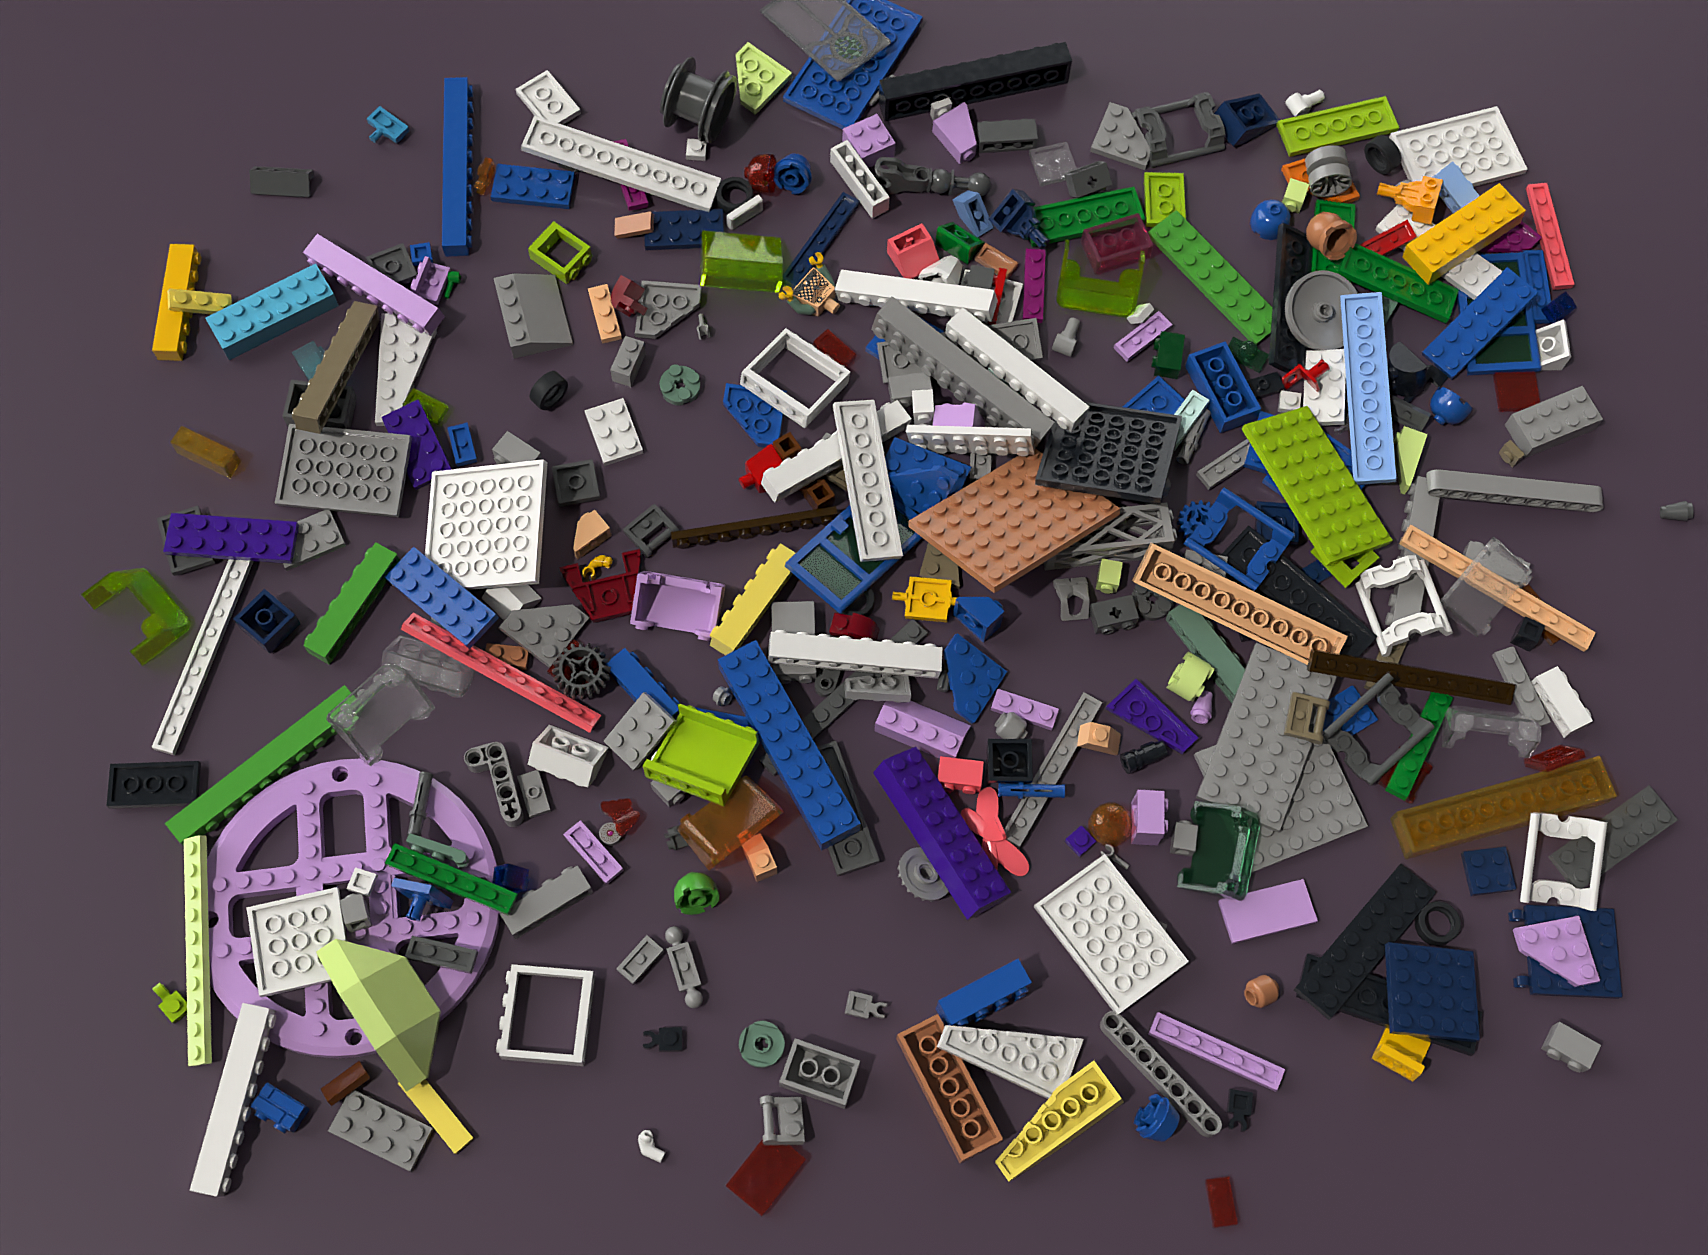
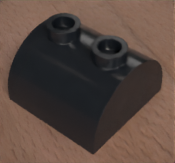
[1388,341,1427,397]
[986,739,1033,783]

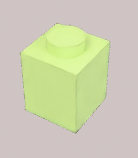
[1282,178,1309,213]
[1096,559,1123,594]

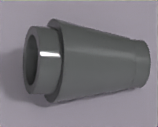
[1660,501,1693,521]

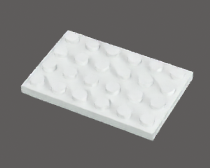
[1389,106,1527,187]
[1034,854,1189,1015]

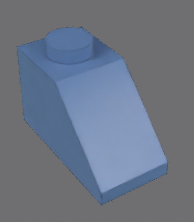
[953,190,994,237]

